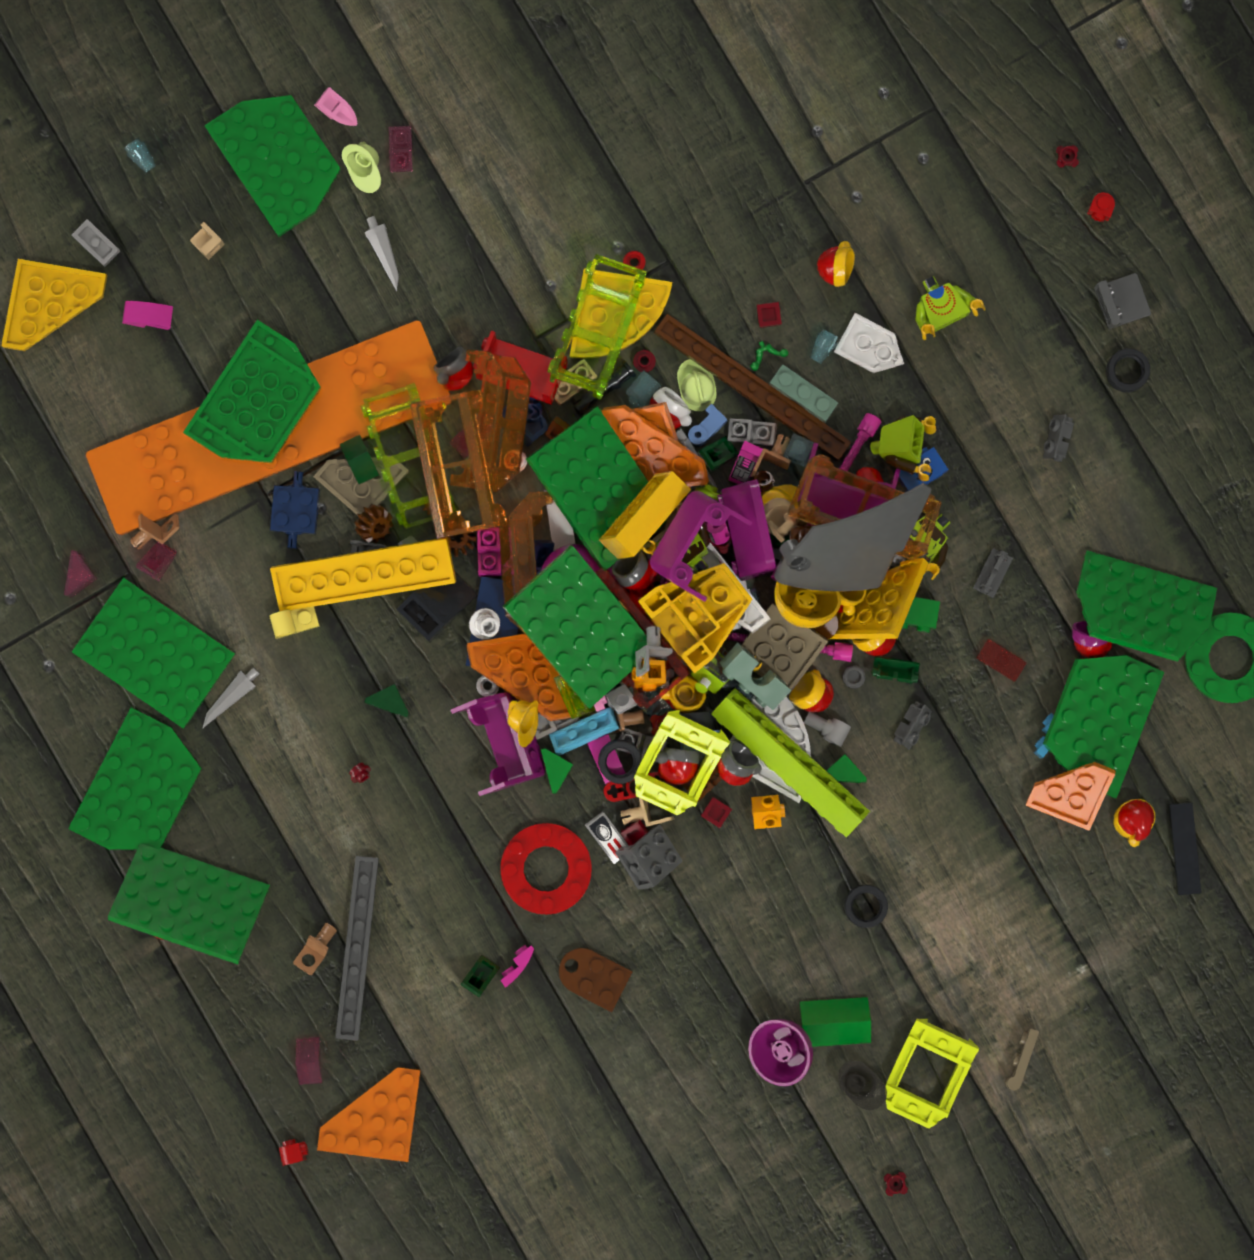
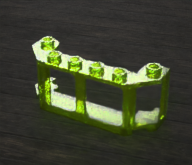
[547,254,647,399]
[360,383,457,529]

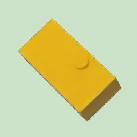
[599,471,691,559]

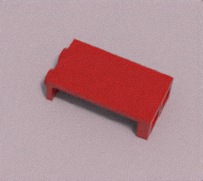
[473,331,568,405]

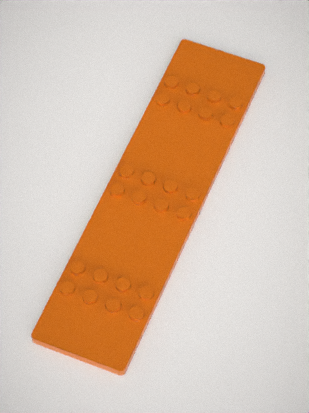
[86,321,452,535]

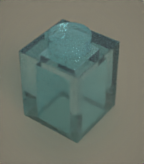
[626,370,661,407]
[784,433,814,467]

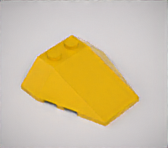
[638,563,753,673]

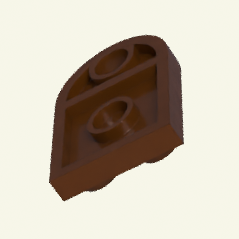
[559,948,632,1012]

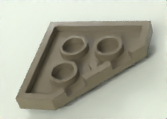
[313,456,409,516]

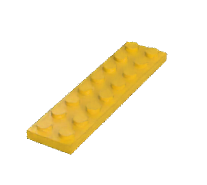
[270,537,456,612]

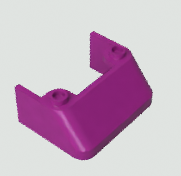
[794,442,900,524]
[717,480,776,581]
[650,491,752,602]
[451,692,546,796]

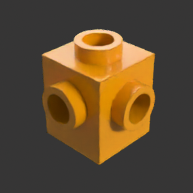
[632,657,666,692]
[751,795,785,829]

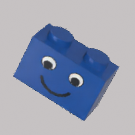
[898,447,949,492]

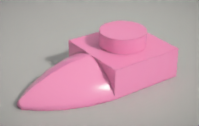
[314,87,358,126]

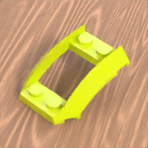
[634,710,730,815]
[884,1019,979,1128]

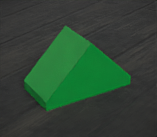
[541,749,573,794]
[826,754,867,783]

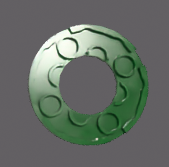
[1185,613,1254,704]

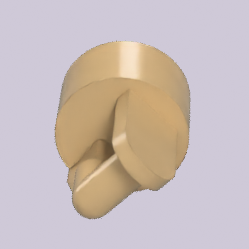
[764,498,798,543]

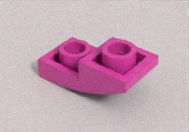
[122,301,173,330]
[477,528,501,577]
[587,734,626,784]
[500,945,534,988]

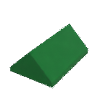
[799,997,871,1047]

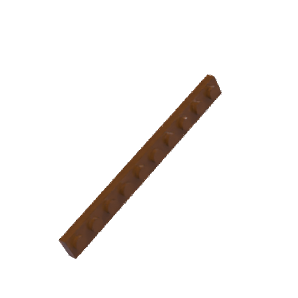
[654,314,851,462]

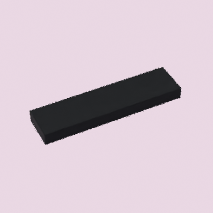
[1169,803,1202,895]

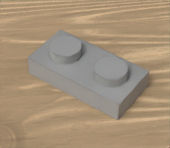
[72,219,120,267]

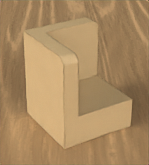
[190,222,225,260]

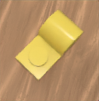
[269,606,320,639]

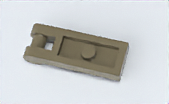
[1005,1028,1039,1091]

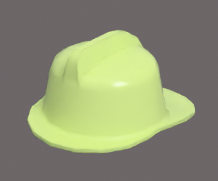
[342,142,381,193]
[677,359,716,411]

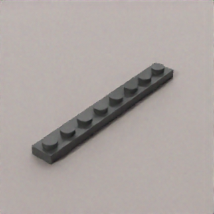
[336,856,379,1041]

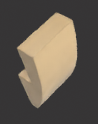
[554,359,597,406]

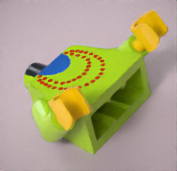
[915,276,986,340]

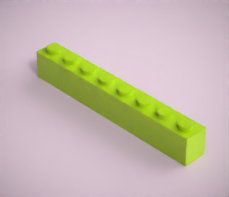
[711,688,870,837]

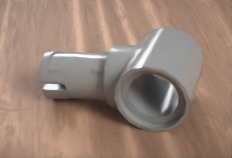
[804,712,851,747]

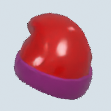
[1072,621,1112,658]

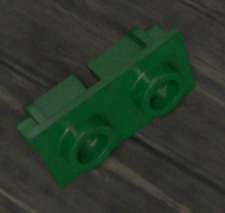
[872,656,920,685]

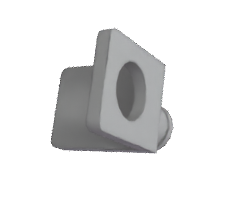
[635,626,673,677]
[605,684,638,714]

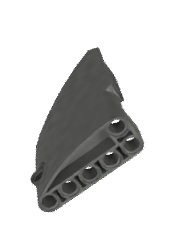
[774,483,932,591]

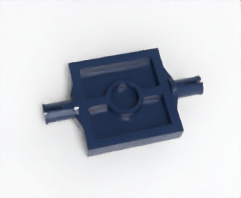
[270,471,320,549]

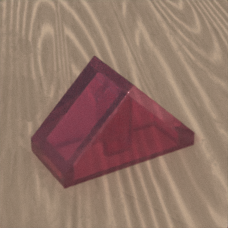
[136,542,177,582]
[64,550,98,598]
[296,1037,322,1085]

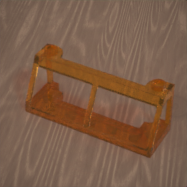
[410,390,507,538]
[787,455,942,560]

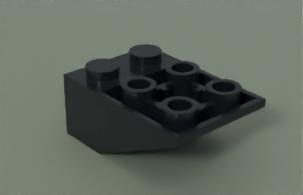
[397,573,478,643]

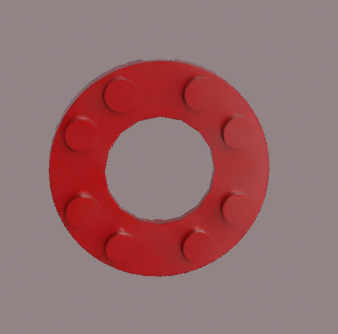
[501,823,592,915]

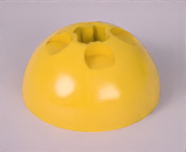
[774,581,841,628]

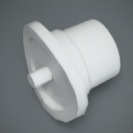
[469,608,500,640]

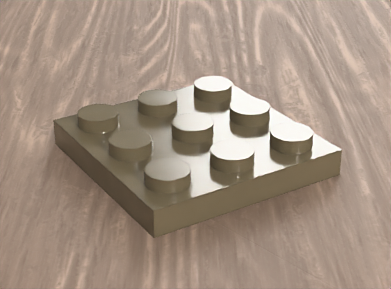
[741,601,828,695]

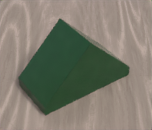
[340,435,379,485]
[698,436,739,474]
[364,684,410,719]
[460,955,500,998]

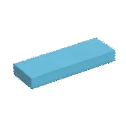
[549,707,620,756]

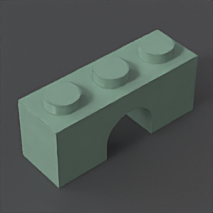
[769,365,838,423]
[719,642,791,710]

